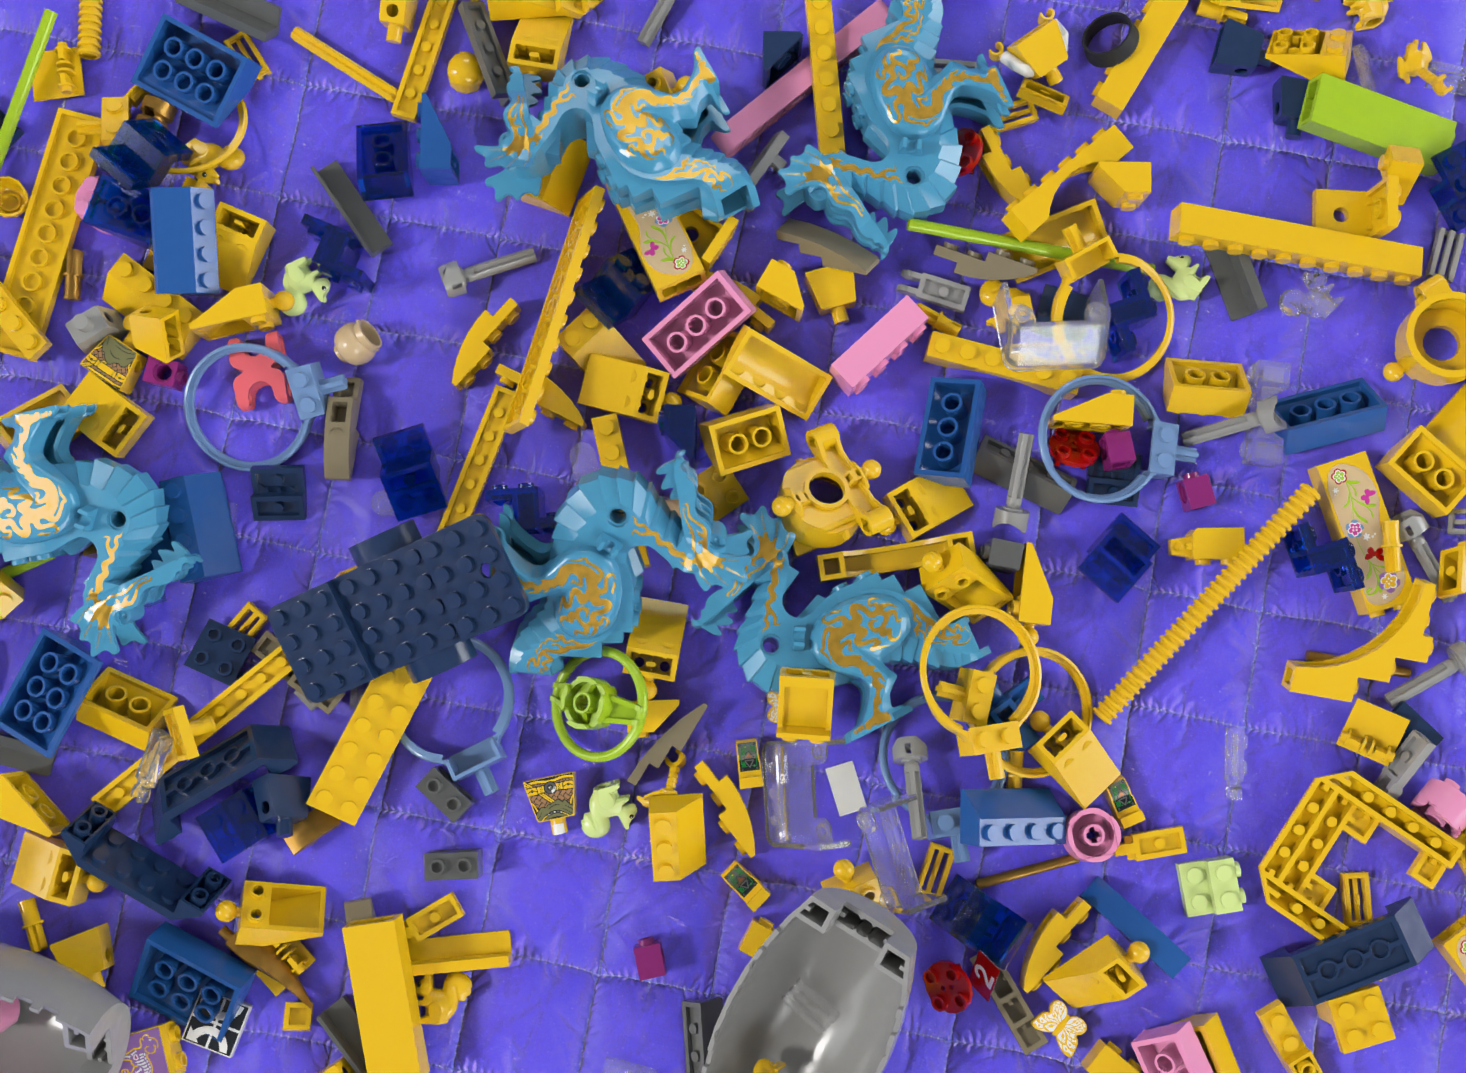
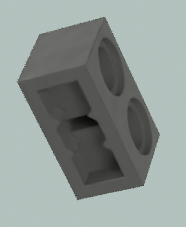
[977,538,1024,574]
[415,765,477,823]
[424,848,483,881]

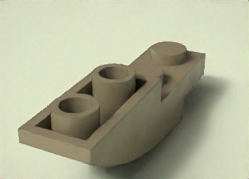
[933,241,1039,280]
[324,377,364,481]

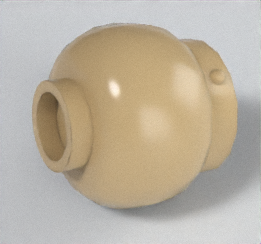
[334,319,382,365]

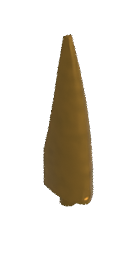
[218,925,313,1009]

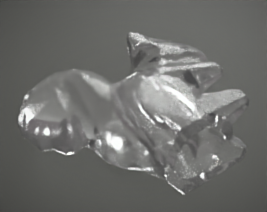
[1278,272,1345,320]

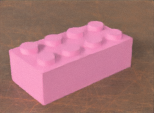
[642,270,757,379]
[828,295,929,397]
[1131,1020,1213,1073]

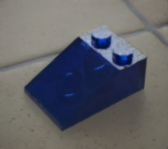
[356,121,414,201]
[82,173,153,251]

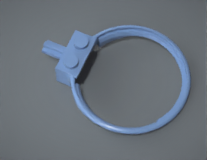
[183,343,348,471]
[1038,374,1199,503]
[400,637,515,797]
[879,691,1009,863]

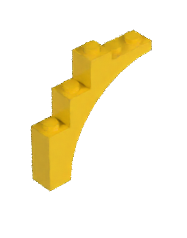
[1281,578,1437,702]

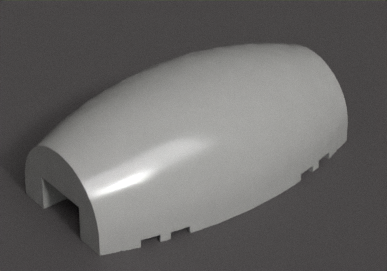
[701,887,917,1073]
[0,942,131,1073]

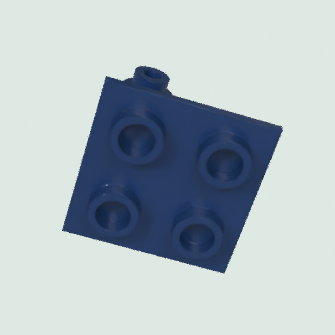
[1031,284,1094,347]
[184,618,257,686]

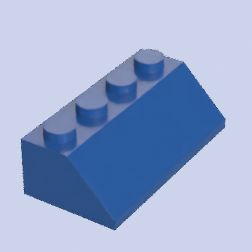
[149,187,220,296]
[913,377,987,488]
[1272,378,1388,455]
[159,471,243,584]
[960,788,1066,847]

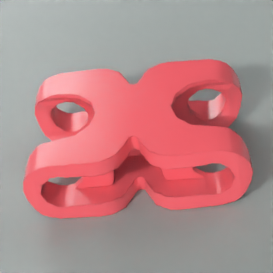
[228,331,293,412]

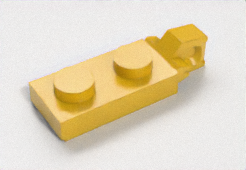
[1113,825,1188,861]
[404,891,466,944]

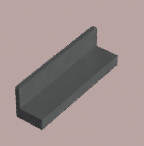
[175,0,282,42]
[457,1,511,107]
[310,160,393,258]
[1204,249,1268,321]
[973,434,1077,515]
[0,731,59,776]
[316,995,367,1073]
[682,997,723,1073]

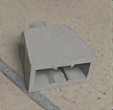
[65,305,129,356]

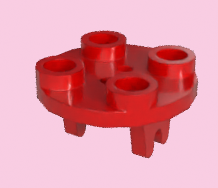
[957,128,983,177]
[1048,428,1100,470]
[923,960,973,1014]

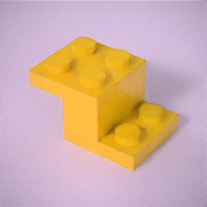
[1315,983,1396,1054]

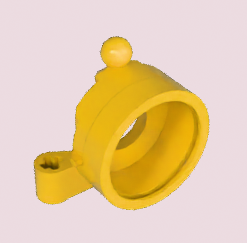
[1383,274,1466,386]
[772,422,894,548]

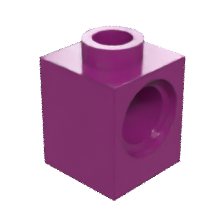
[142,356,188,392]
[1098,429,1136,471]
[1176,471,1216,512]
[633,936,667,981]

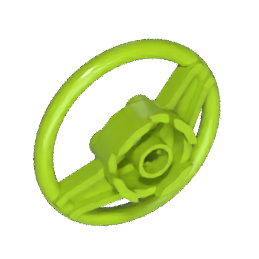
[550,646,648,763]

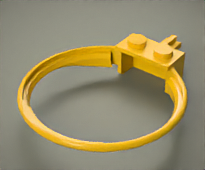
[76,85,248,175]
[1050,223,1174,382]
[919,604,1042,780]
[935,647,1093,778]

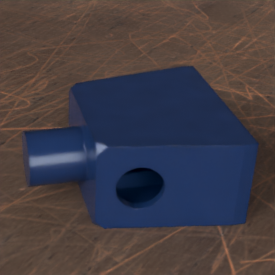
[1208,18,1272,77]
[1272,75,1309,140]
[252,773,311,838]

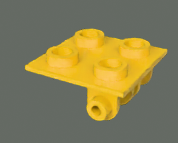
[32,42,85,102]
[697,465,749,521]
[1336,698,1410,767]
[248,940,317,997]

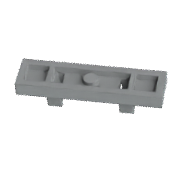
[724,130,790,220]

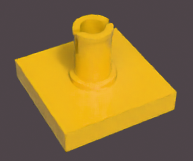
[162,705,216,761]

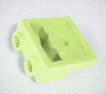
[1175,855,1246,917]

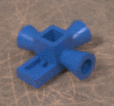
[966,676,1045,751]

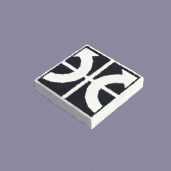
[181,988,253,1058]

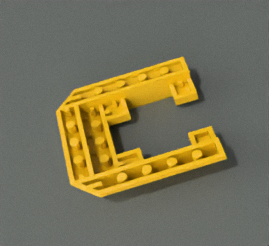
[1258,771,1465,981]

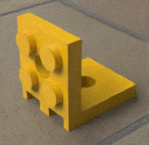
[1312,175,1402,239]
[679,208,739,272]

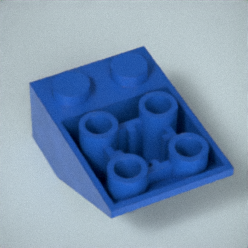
[415,93,460,185]

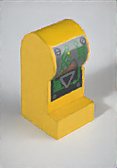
[735,738,764,789]
[1103,774,1146,829]
[721,860,771,912]

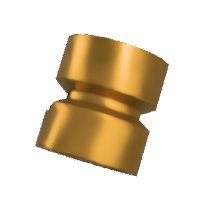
[132,95,177,143]

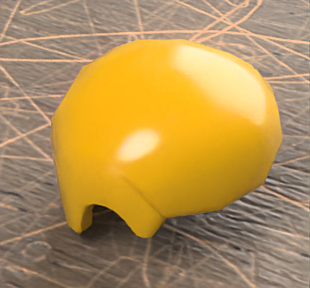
[447,51,484,94]
[0,176,29,218]

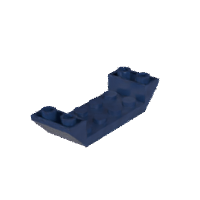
[152,724,299,846]
[60,800,232,920]
[1259,896,1435,1007]

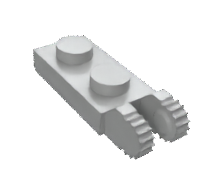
[896,269,971,314]
[1374,730,1436,799]

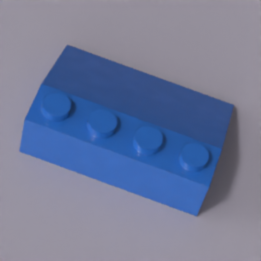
[130,13,262,129]
[0,628,104,759]
[128,920,257,1043]

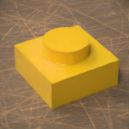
[282,1002,314,1031]

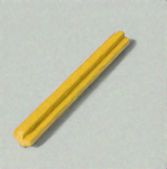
[290,27,398,103]

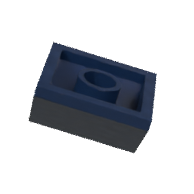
[762,31,803,89]

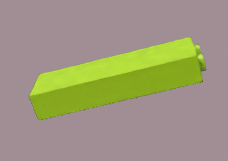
[1297,73,1457,177]

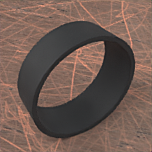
[1082,12,1139,68]

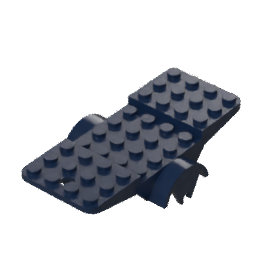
[268,513,529,703]

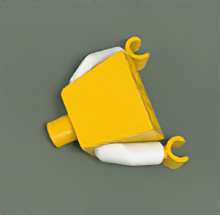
[988,8,1069,86]

